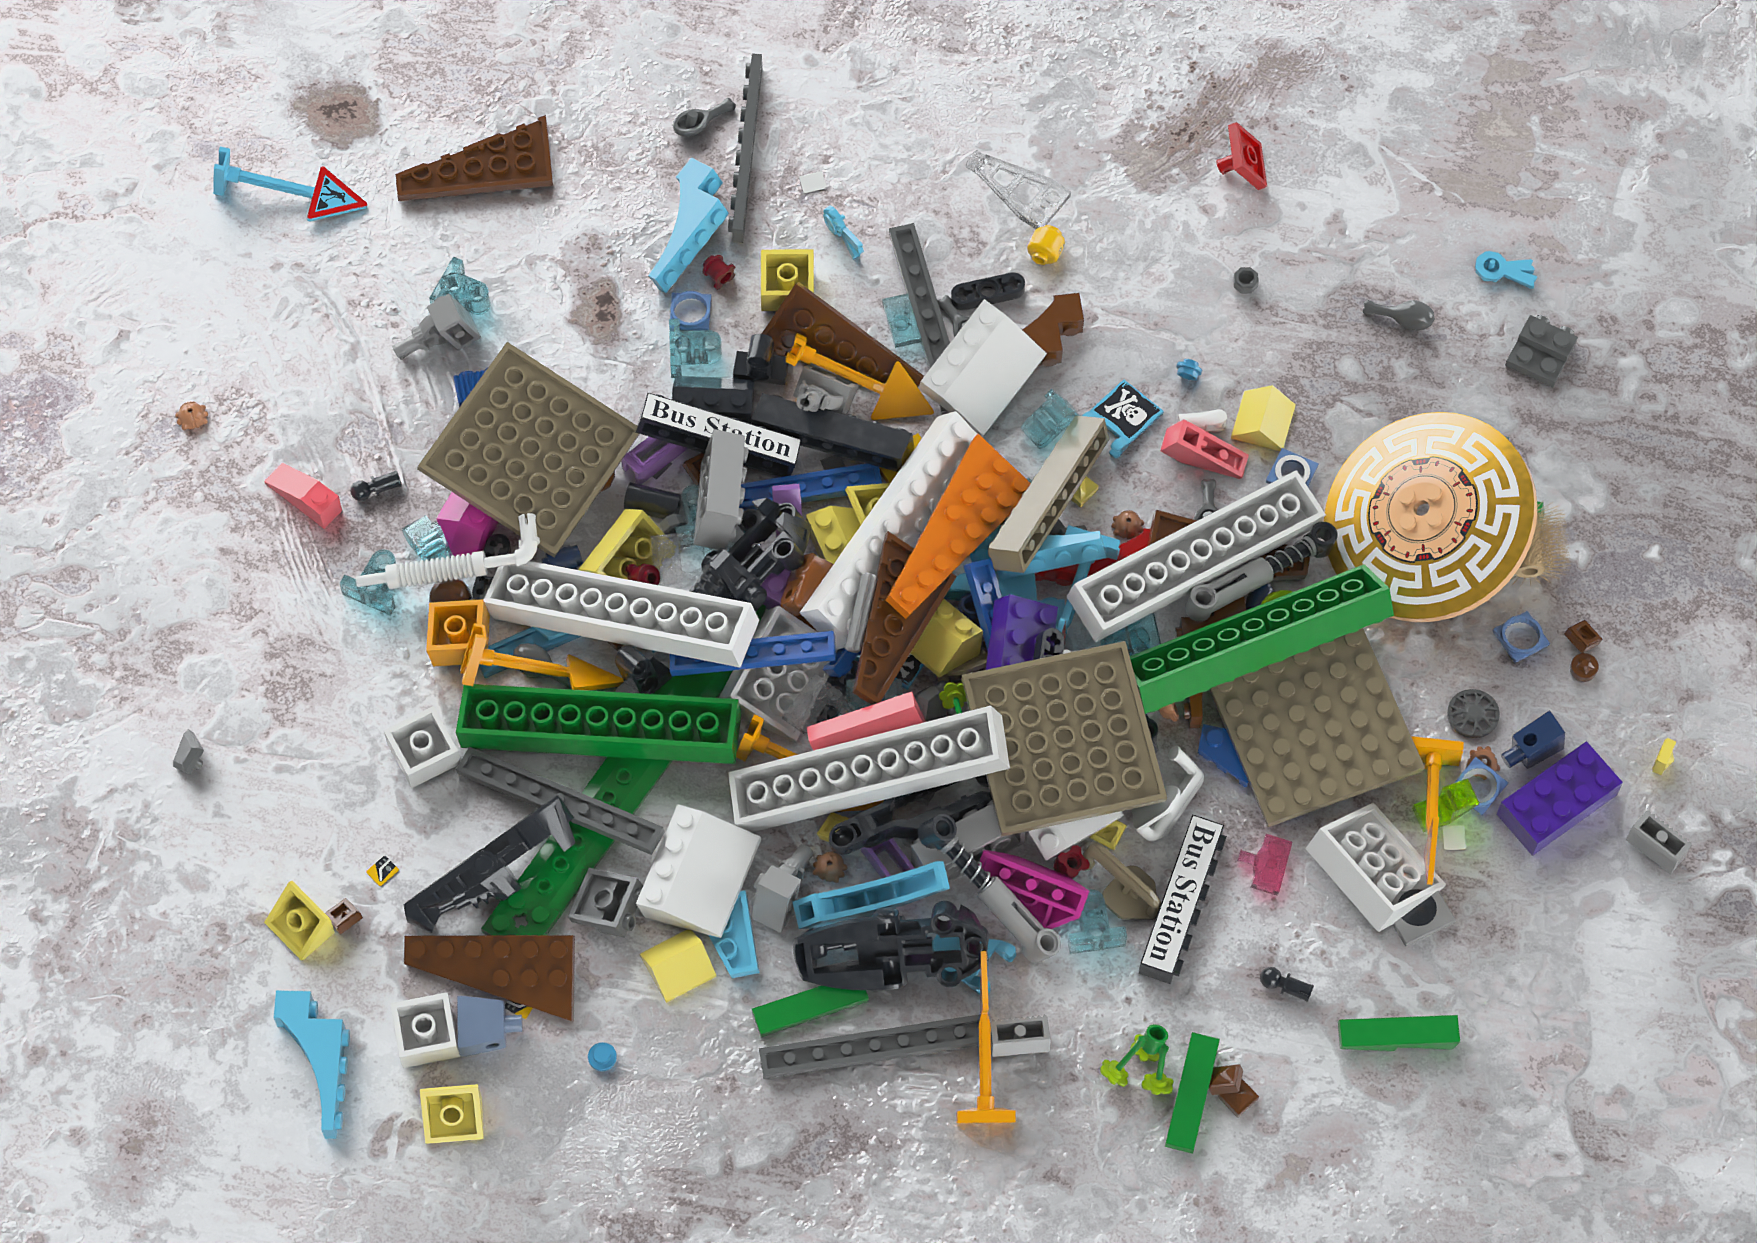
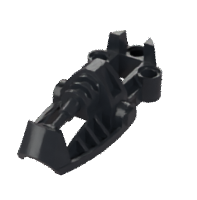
[689,498,811,612]
[403,795,575,933]
[793,900,989,990]

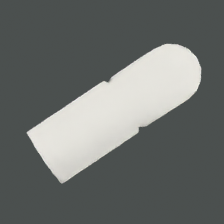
[1177,410,1227,432]

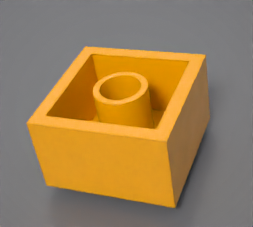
[426,599,490,667]

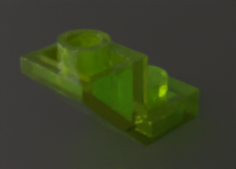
[1412,779,1479,833]

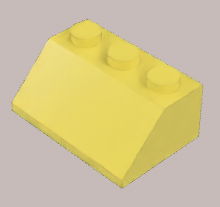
[806,506,861,564]
[578,509,676,580]
[910,599,983,677]

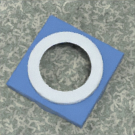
[669,291,712,331]
[1266,448,1319,487]
[1493,611,1550,663]
[1449,757,1508,815]

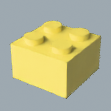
[761,249,814,311]

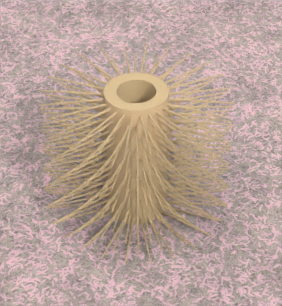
[1510,501,1571,587]

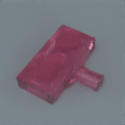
[1237,834,1293,896]

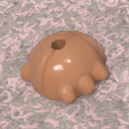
[175,401,208,430]
[1111,510,1144,539]
[1158,703,1180,721]
[1466,746,1500,780]
[813,851,848,883]

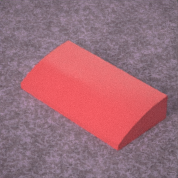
[807,692,926,751]

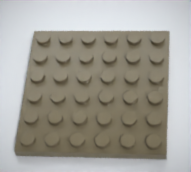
[417,342,640,557]
[1209,628,1425,827]
[961,641,1167,837]

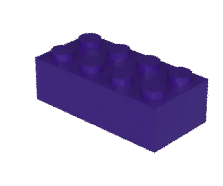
[986,594,1058,670]
[1496,741,1623,856]

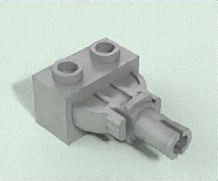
[392,294,481,360]
[793,363,859,415]
[750,844,813,933]

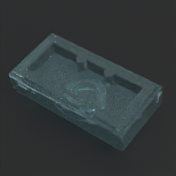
[882,293,921,348]

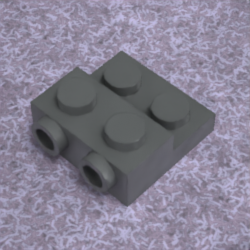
[1505,315,1578,388]
[568,868,643,938]

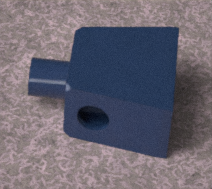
[1501,710,1566,769]

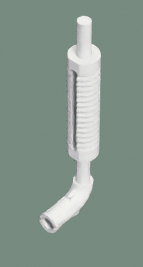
[356,513,540,589]

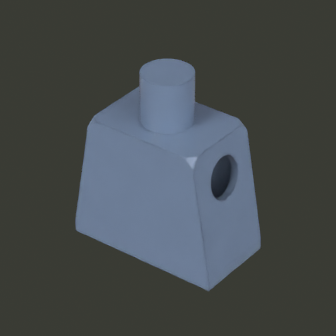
[457,996,523,1057]

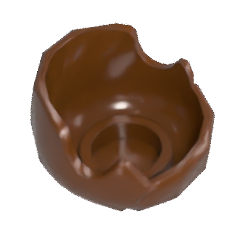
[429,578,472,603]

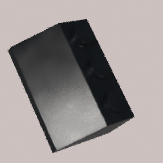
[672,376,755,424]

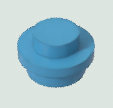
[1176,359,1203,381]
[588,1042,617,1071]

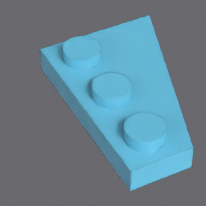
[709,890,760,978]

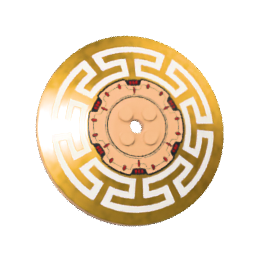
[1324,412,1537,622]

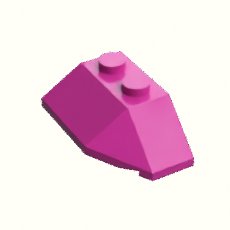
[436,492,499,558]
[979,850,1090,929]

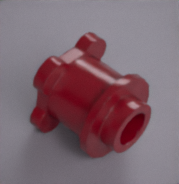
[702,255,736,290]
[626,563,660,585]
[1053,845,1090,879]

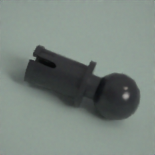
[350,470,402,501]
[1260,967,1314,1002]

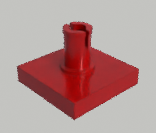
[1216,122,1267,190]

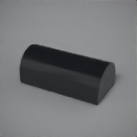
[624,482,683,519]

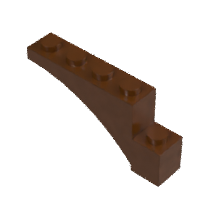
[1022,293,1084,367]
[1175,596,1246,729]

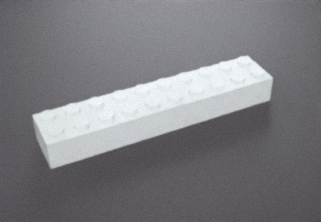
[800,411,977,650]
[1066,470,1326,642]
[484,561,759,667]
[728,706,1010,833]

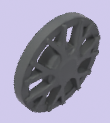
[1447,689,1500,738]

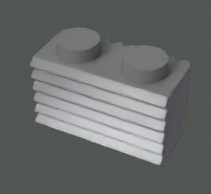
[1626,810,1692,874]
[990,1014,1051,1057]

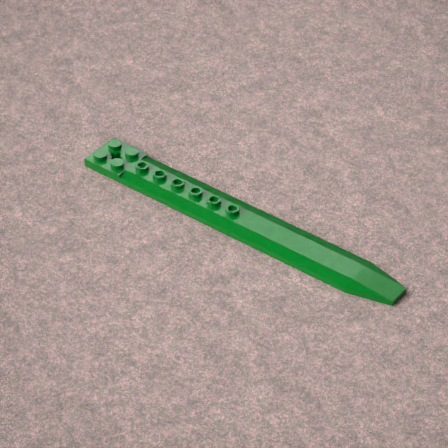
[481,605,766,935]

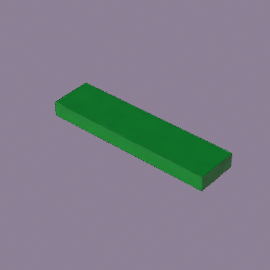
[752,986,869,1037]

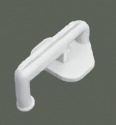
[1132,745,1204,841]

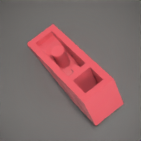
[1160,419,1249,479]
[264,463,342,529]

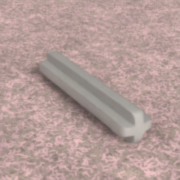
[845,573,878,653]

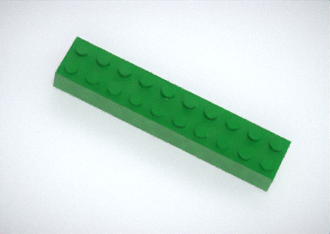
[1129,564,1394,714]
[455,684,742,764]

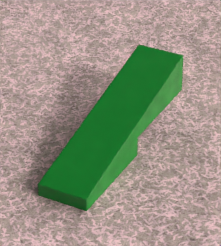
[1338,1015,1460,1051]
[1165,1032,1220,1154]

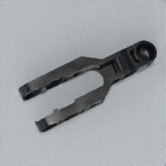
[829,780,992,855]

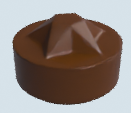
[1570,653,1599,682]

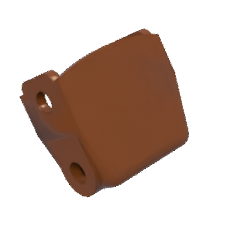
[781,553,834,632]

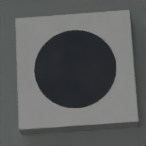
[1391,873,1456,947]

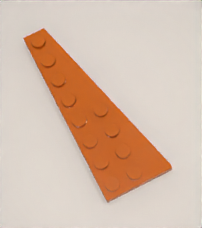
[886,434,1031,619]

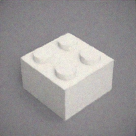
[383,706,461,789]
[390,992,460,1068]

